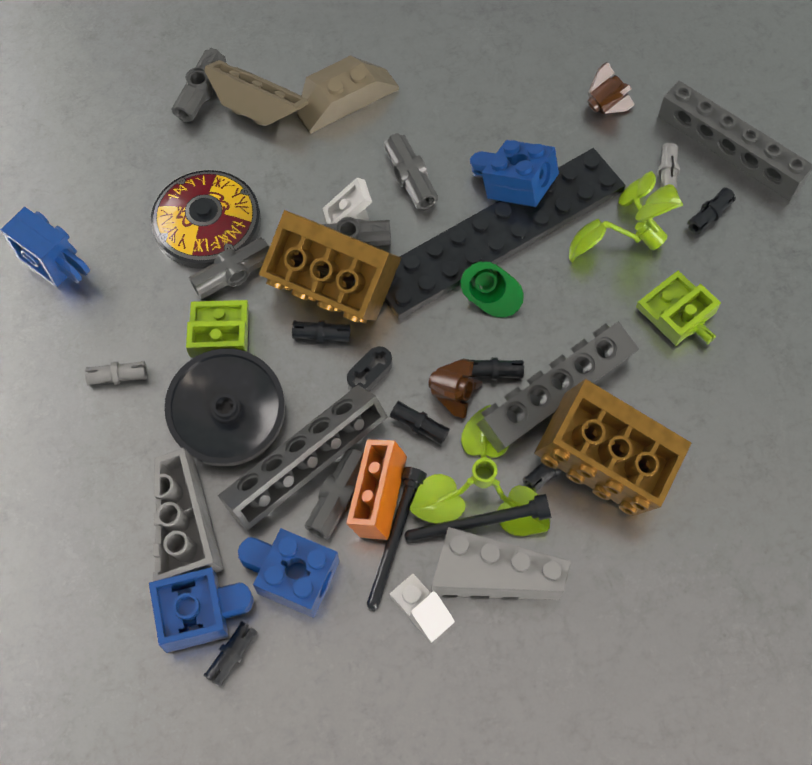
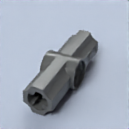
[171,48,226,122]
[384,133,438,210]
[322,217,391,246]
[189,237,269,299]
[305,449,363,539]

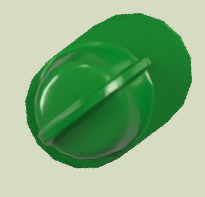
[460,261,524,318]

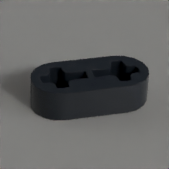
[347,346,392,392]

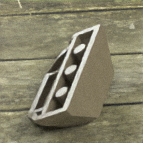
[297,55,399,134]
[205,60,309,126]

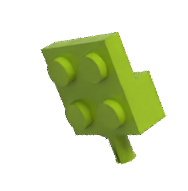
[636,270,721,346]
[186,300,249,358]

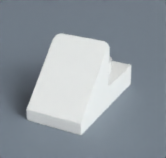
[322,178,372,224]
[389,574,455,643]

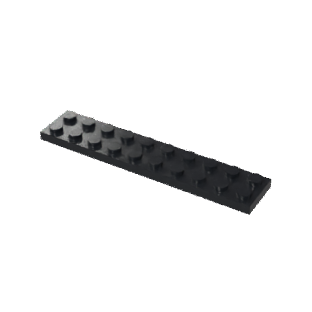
[385,148,626,320]

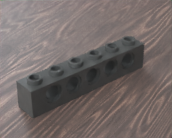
[658,81,812,201]
[477,321,639,453]
[218,385,388,531]

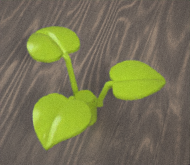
[569,171,683,263]
[410,405,550,537]

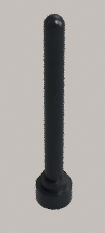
[367,467,427,610]
[404,494,552,542]

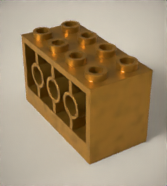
[259,210,401,323]
[534,379,692,515]

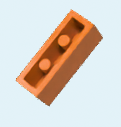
[346,439,407,540]

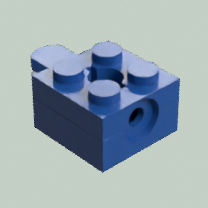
[470,140,559,207]
[0,206,90,287]
[238,528,340,618]
[149,567,253,653]

